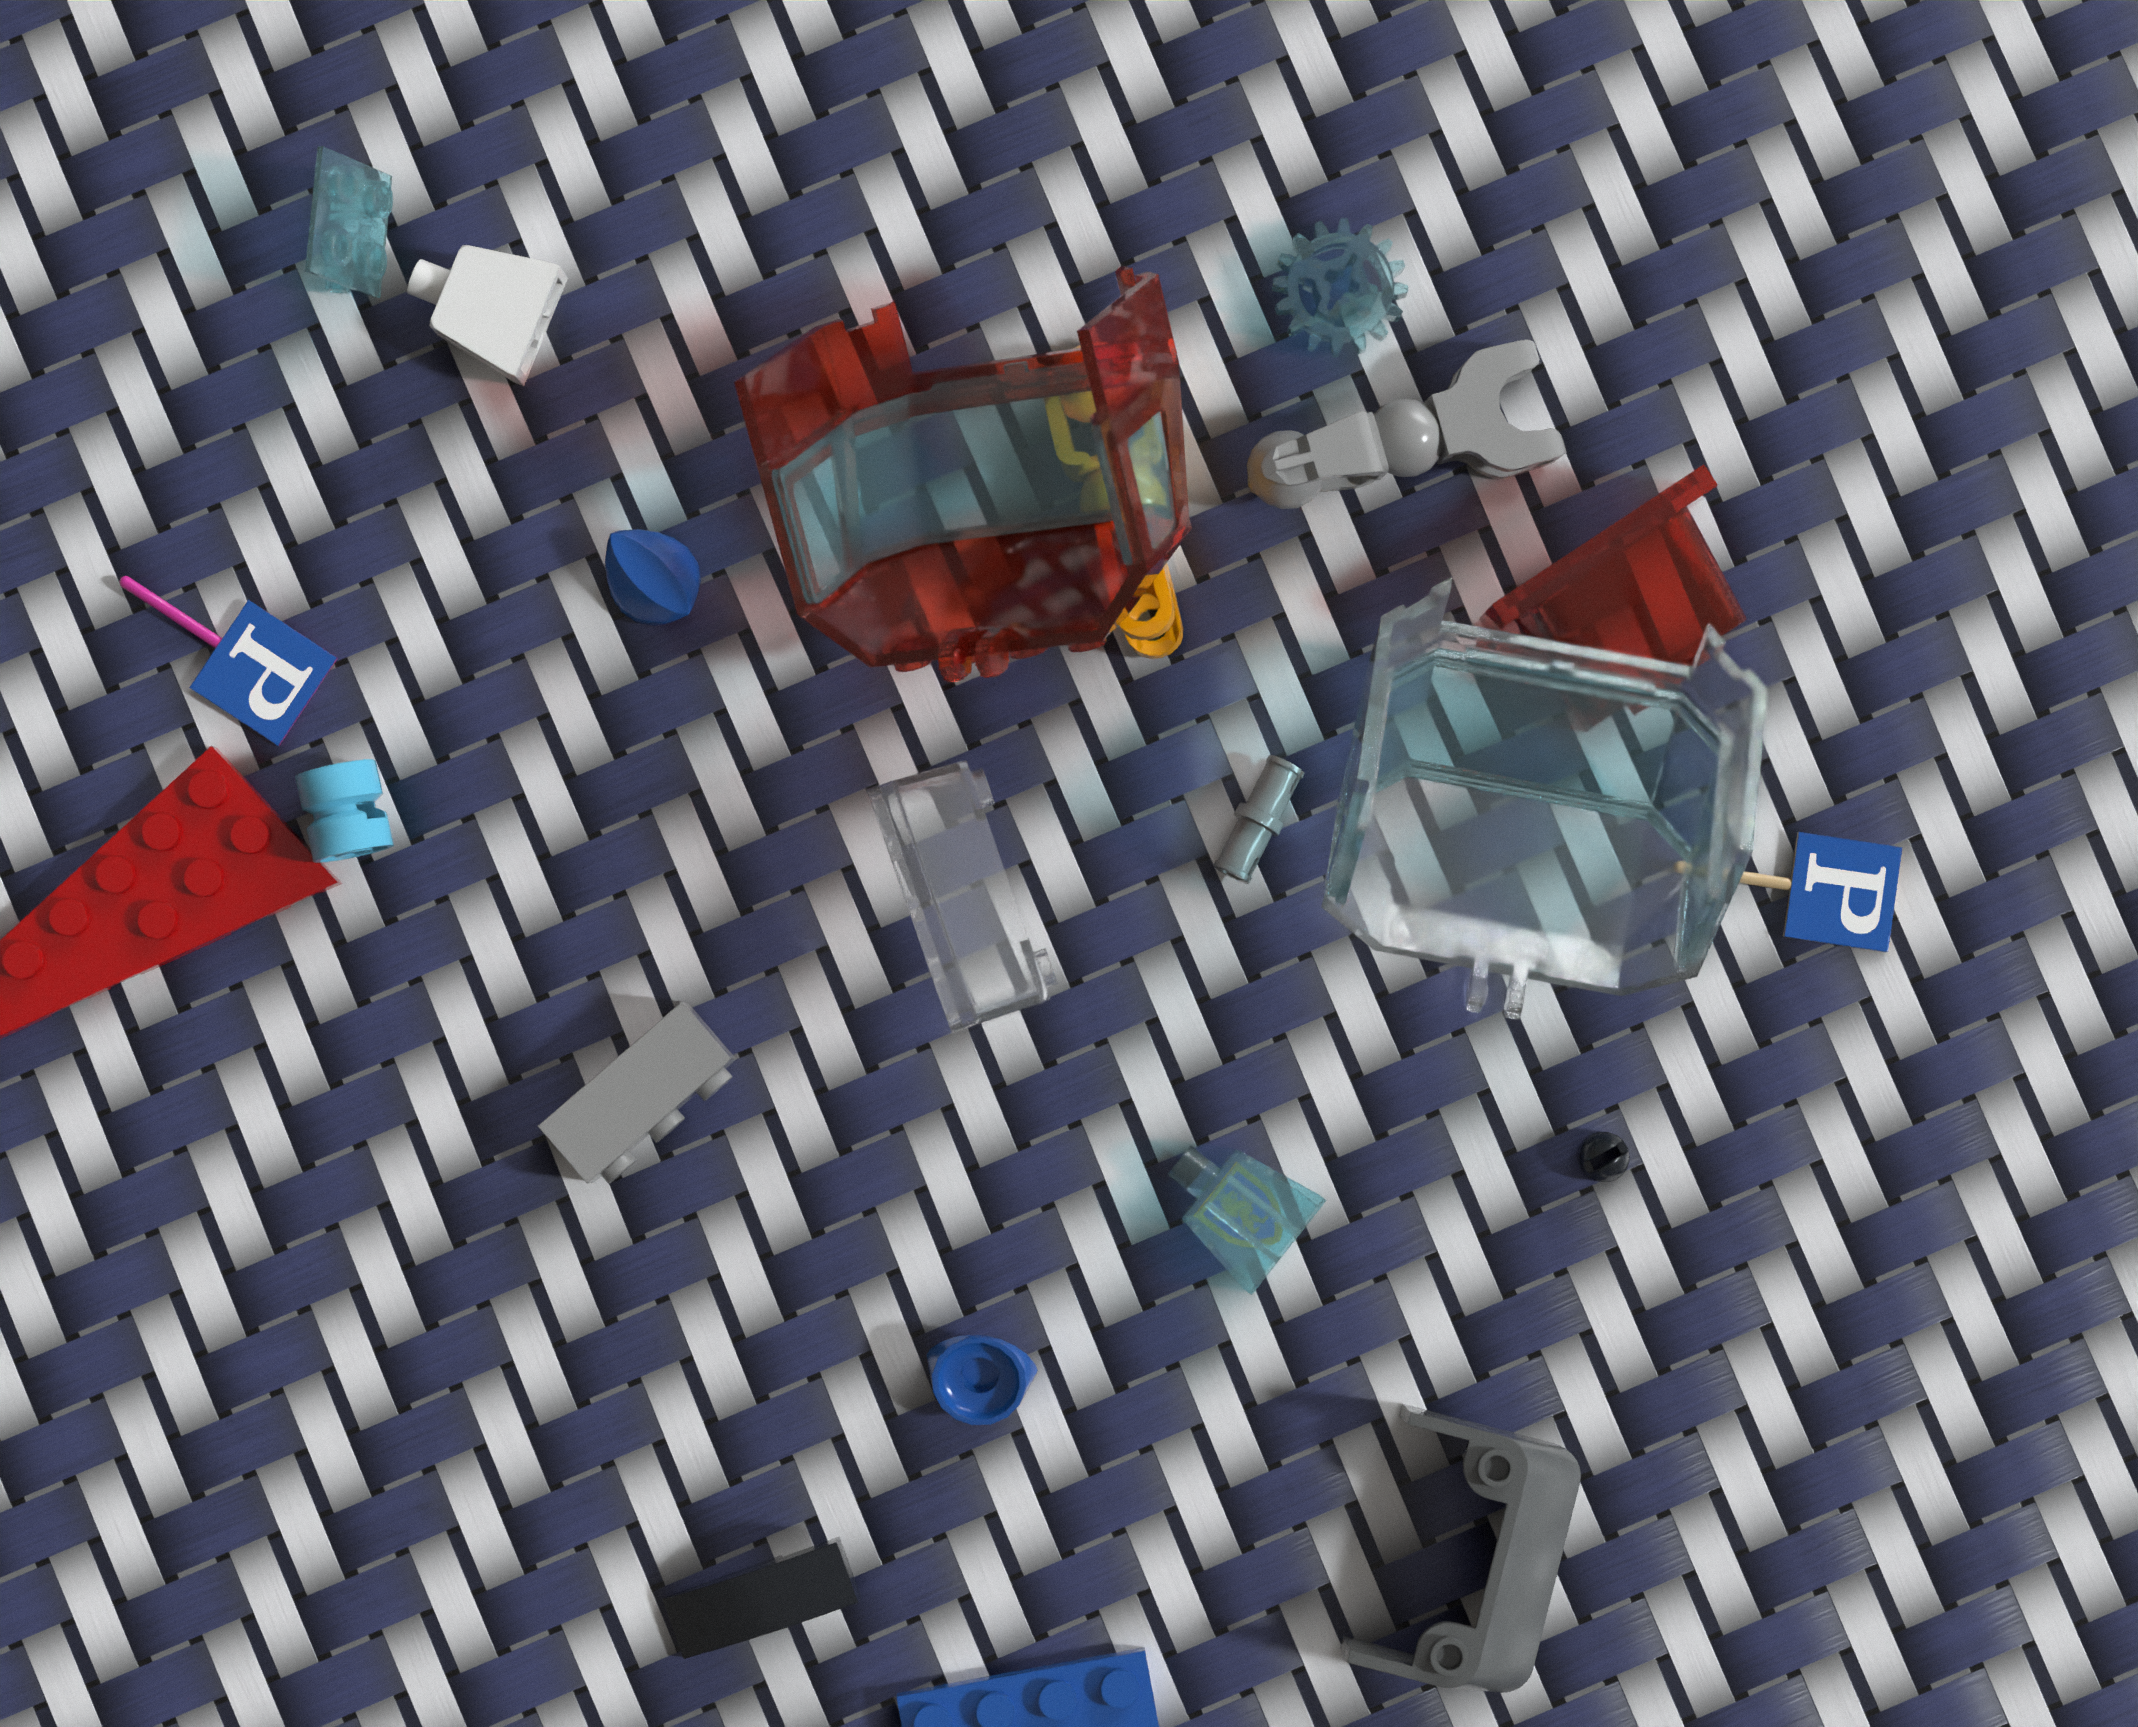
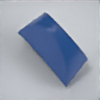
[605,529,701,626]
[926,1335,1038,1425]

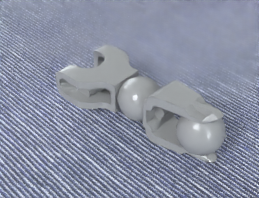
[1247,340,1567,509]

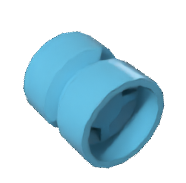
[295,759,394,863]

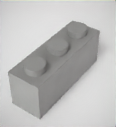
[538,1002,736,1184]

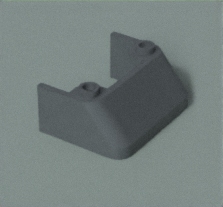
[1340,1404,1581,1693]

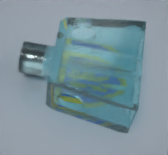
[1167,1145,1326,1295]

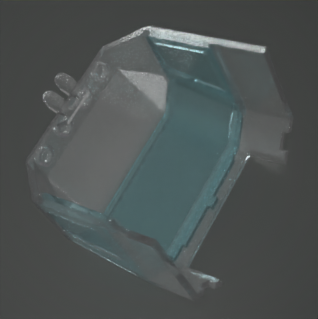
[1321,576,1767,1020]

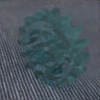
[1272,218,1408,357]

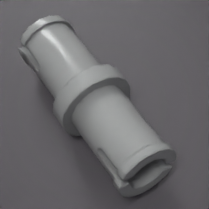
[1213,755,1305,884]

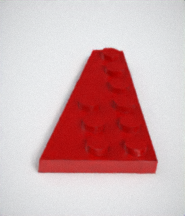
[0,746,342,1039]

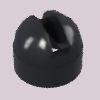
[1577,1132,1630,1182]

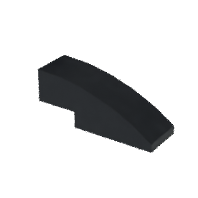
[662,1536,861,1659]

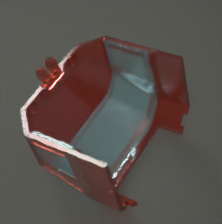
[734,266,1192,682]

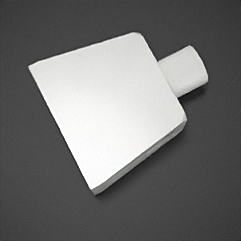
[407,245,568,386]

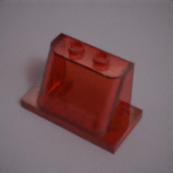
[1479,464,1747,725]

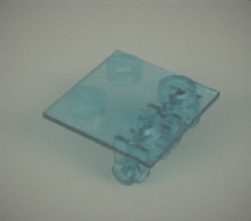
[305,146,393,298]

